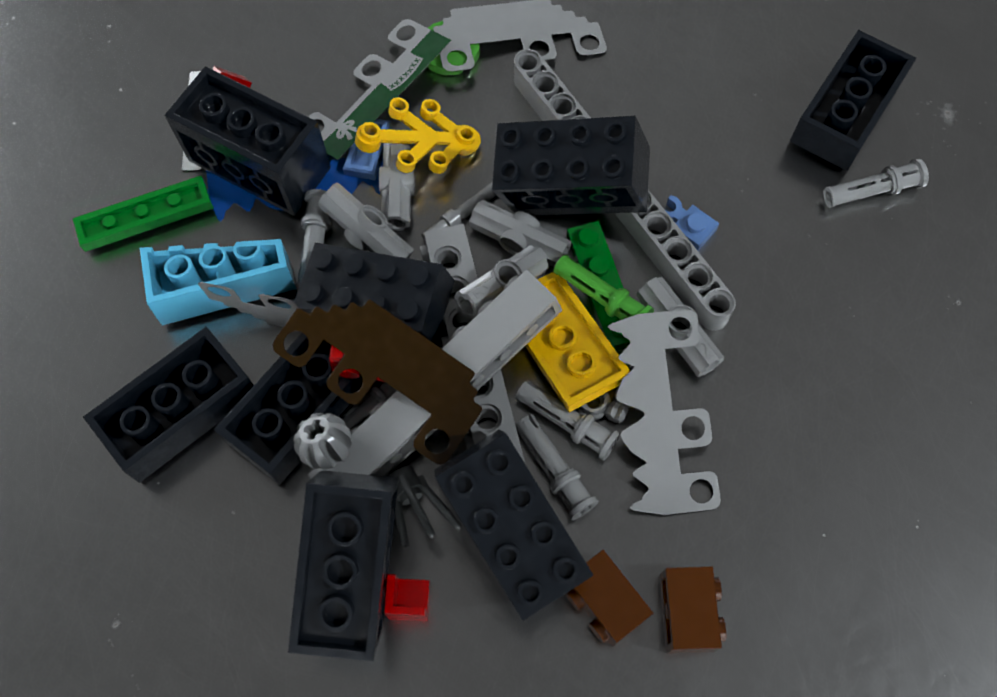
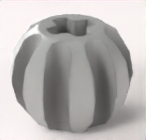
[294,413,352,470]

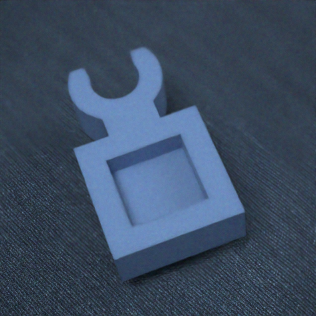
[665,195,719,251]

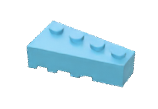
[140,239,297,325]

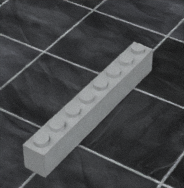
[308,269,563,479]

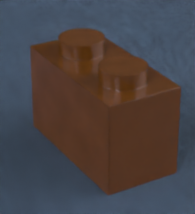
[565,549,653,647]
[660,566,726,653]

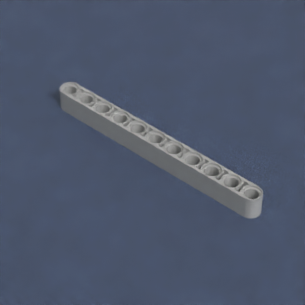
[514,49,736,331]

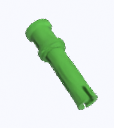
[553,255,654,320]

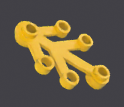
[355,97,481,174]

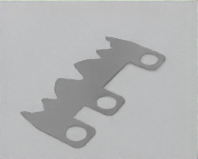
[608,309,721,515]

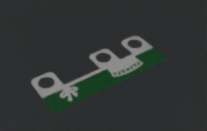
[308,19,452,160]

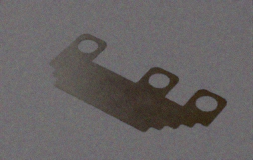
[273,299,483,465]

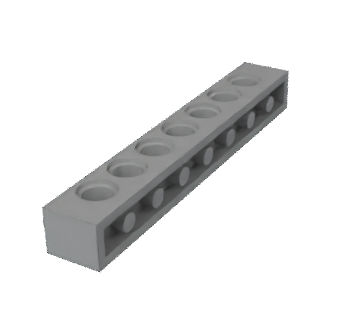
[420,224,525,463]

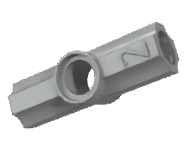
[379,143,415,231]
[318,182,414,258]
[469,200,571,267]
[454,245,549,320]
[636,277,725,377]

